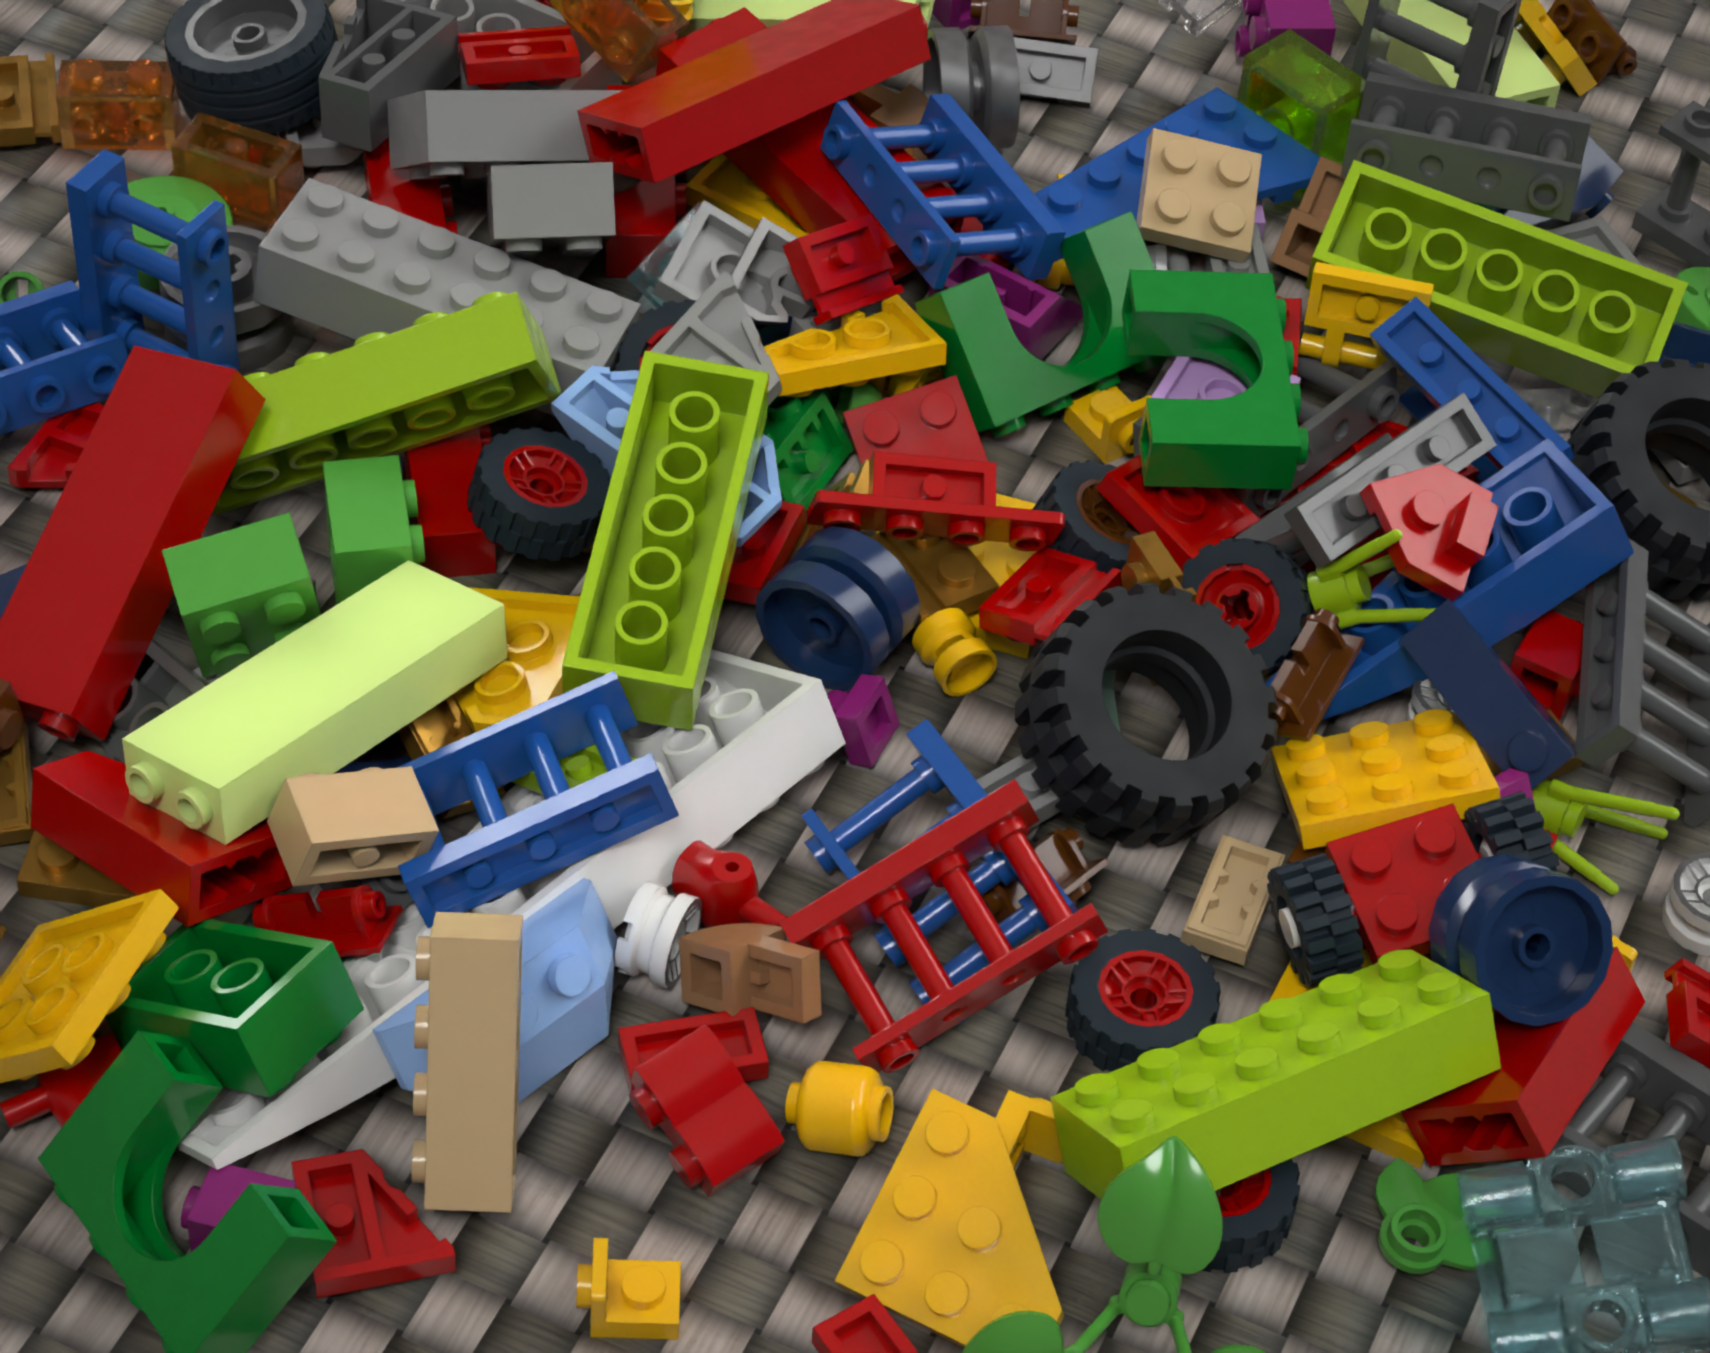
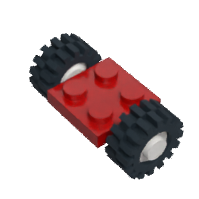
[1267,792,1560,987]

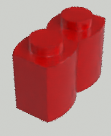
[629,1024,785,1197]

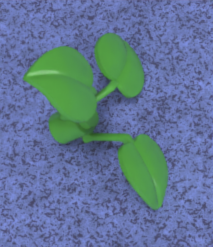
[960,1136,1267,1353]

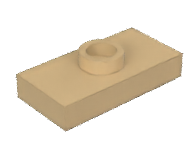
[1181,835,1285,966]

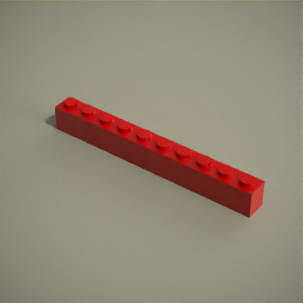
[363,137,504,578]

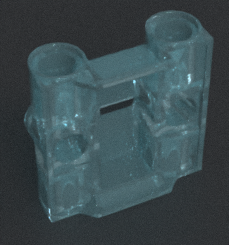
[1457,1135,1710,1353]

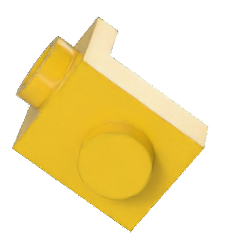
[996,1090,1063,1170]

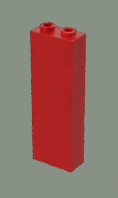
[577,0,931,184]
[656,7,964,282]
[0,345,266,742]

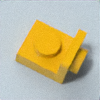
[1063,385,1151,464]
[576,1238,681,1340]

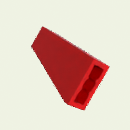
[31,750,294,927]
[1401,947,1645,1166]

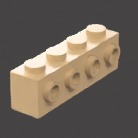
[411,912,523,1213]

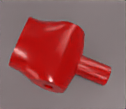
[672,840,787,928]
[0,1032,121,1129]

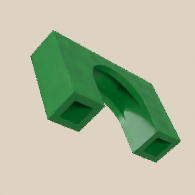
[914,211,1167,438]
[1122,269,1309,490]
[38,1030,337,1353]

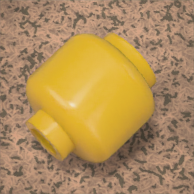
[785,1061,894,1157]

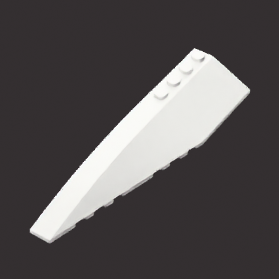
[178,649,846,1170]

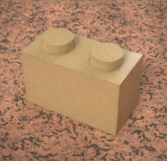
[267,766,439,886]

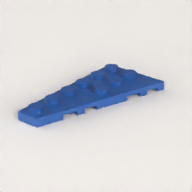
[982,87,1320,268]

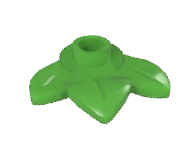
[1375,1158,1511,1274]

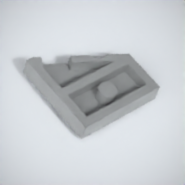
[651,271,782,407]

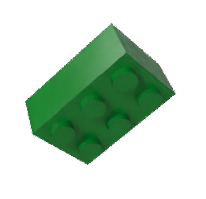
[105,919,364,1098]

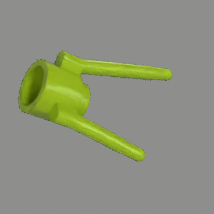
[1307,529,1436,629]
[1532,779,1680,895]

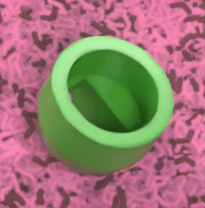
[0,271,45,304]
[835,382,883,425]

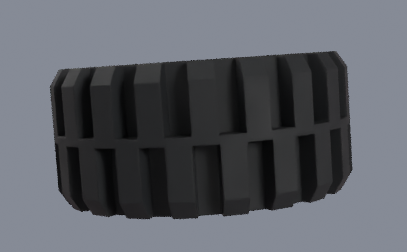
[1567,359,1710,600]
[1015,583,1278,846]

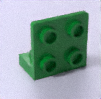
[763,391,853,512]

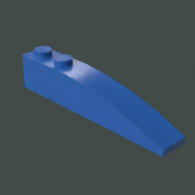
[1265,438,1635,720]

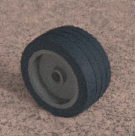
[164,0,339,138]

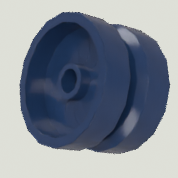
[755,526,920,691]
[1429,854,1613,1027]

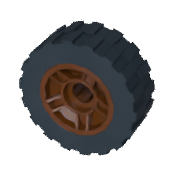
[1032,460,1140,573]

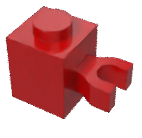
[1510,610,1584,721]

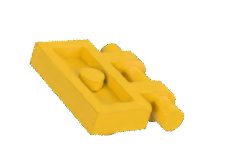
[1299,262,1434,375]

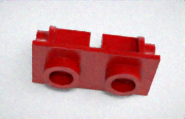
[252,885,403,958]

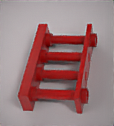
[779,779,1108,1073]

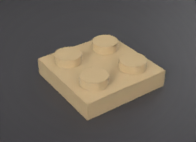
[1136,128,1262,263]

